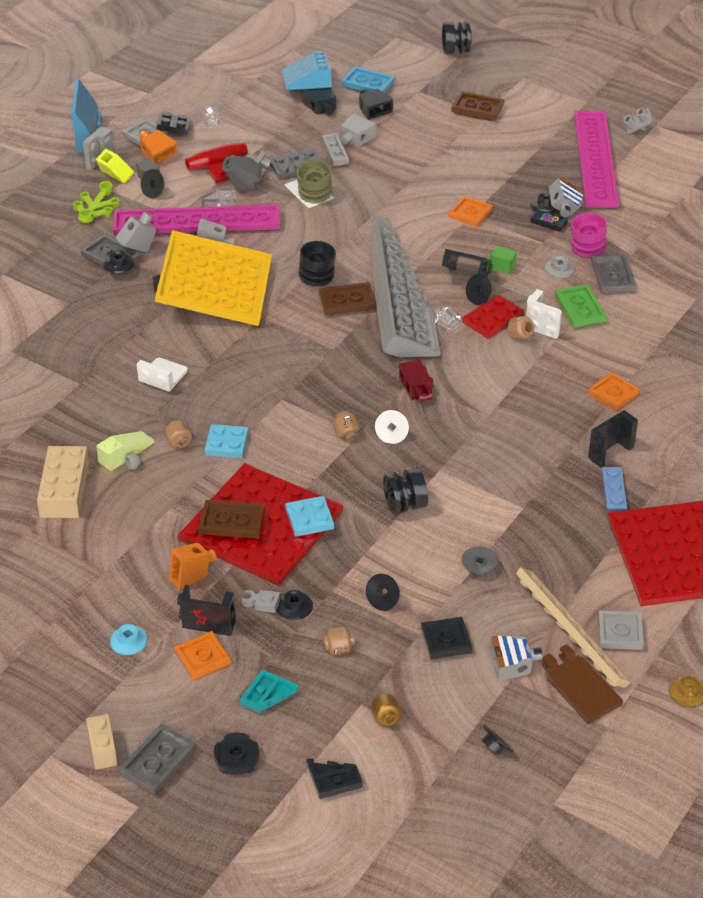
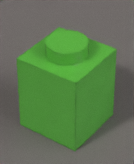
[489,246,517,275]

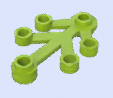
[73,181,120,223]

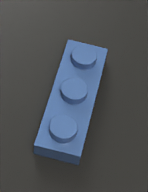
[601,467,627,514]

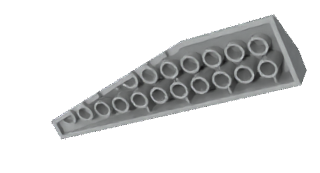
[372,214,441,357]

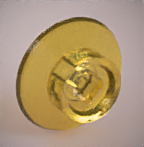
[669,675,703,708]

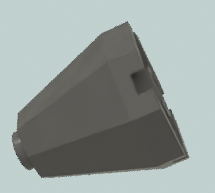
[222,155,262,193]

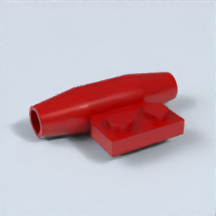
[185,143,248,184]

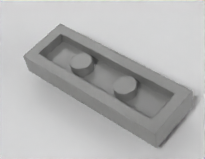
[322,133,349,166]

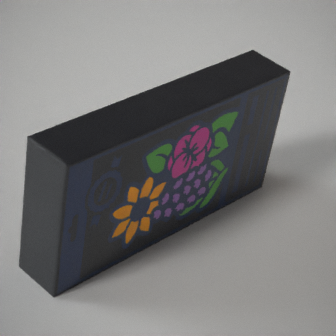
[531,210,568,232]

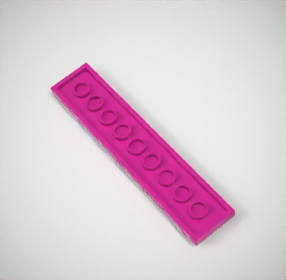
[574,111,619,208]
[113,204,280,235]

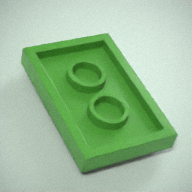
[555,284,607,328]

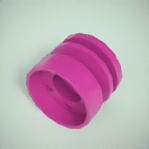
[571,213,607,258]

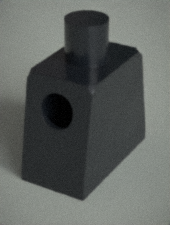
[303,87,336,115]
[359,89,393,120]

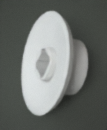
[375,410,409,444]

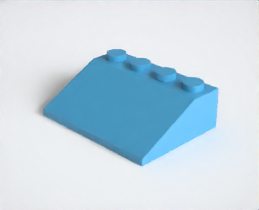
[282,51,332,90]
[72,78,102,153]

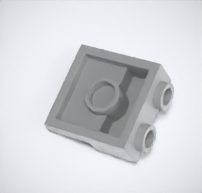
[83,126,116,170]

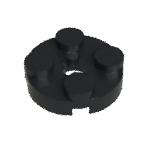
[214,733,259,775]

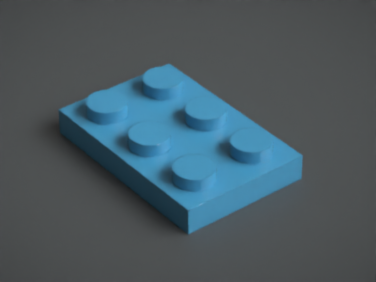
[342,66,395,93]

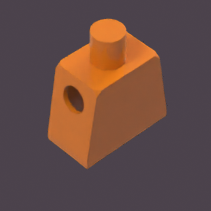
[140,130,177,164]
[169,543,217,590]

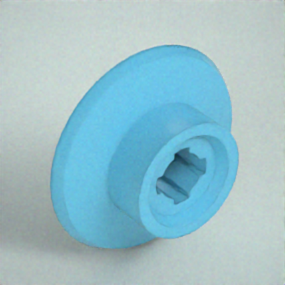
[110,624,148,655]

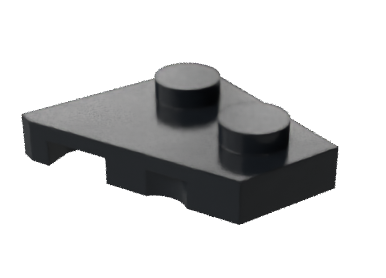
[306,758,363,799]

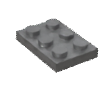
[269,149,321,180]
[81,234,142,275]
[591,254,636,293]
[119,723,197,795]

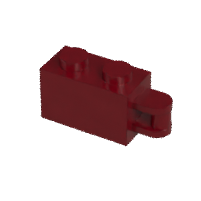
[399,359,434,403]

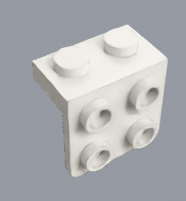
[526,289,562,339]
[137,358,187,392]

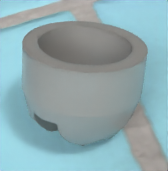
[125,454,141,470]

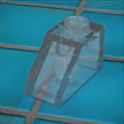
[201,188,236,207]

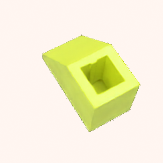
[96,149,134,184]

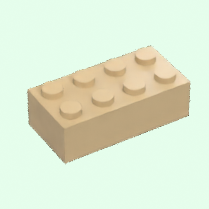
[37,446,89,518]

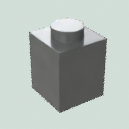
[136,158,160,183]

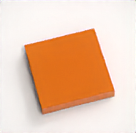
[448,196,493,227]
[587,372,640,412]
[174,631,231,680]

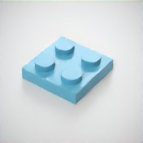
[205,424,249,458]
[285,496,334,537]

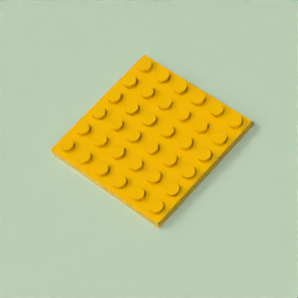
[154,230,272,326]

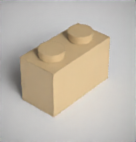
[86,714,118,770]

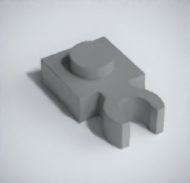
[242,590,281,613]

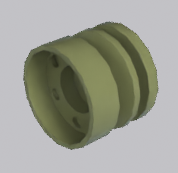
[297,160,332,204]

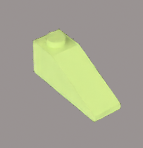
[96,431,154,471]

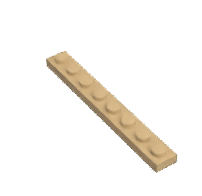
[516,567,631,688]

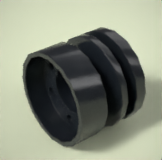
[442,21,472,53]
[299,241,336,286]
[383,467,428,514]

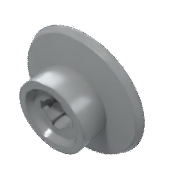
[544,255,575,278]

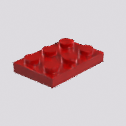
[462,295,525,339]

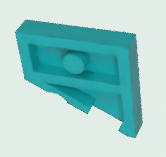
[240,670,299,713]

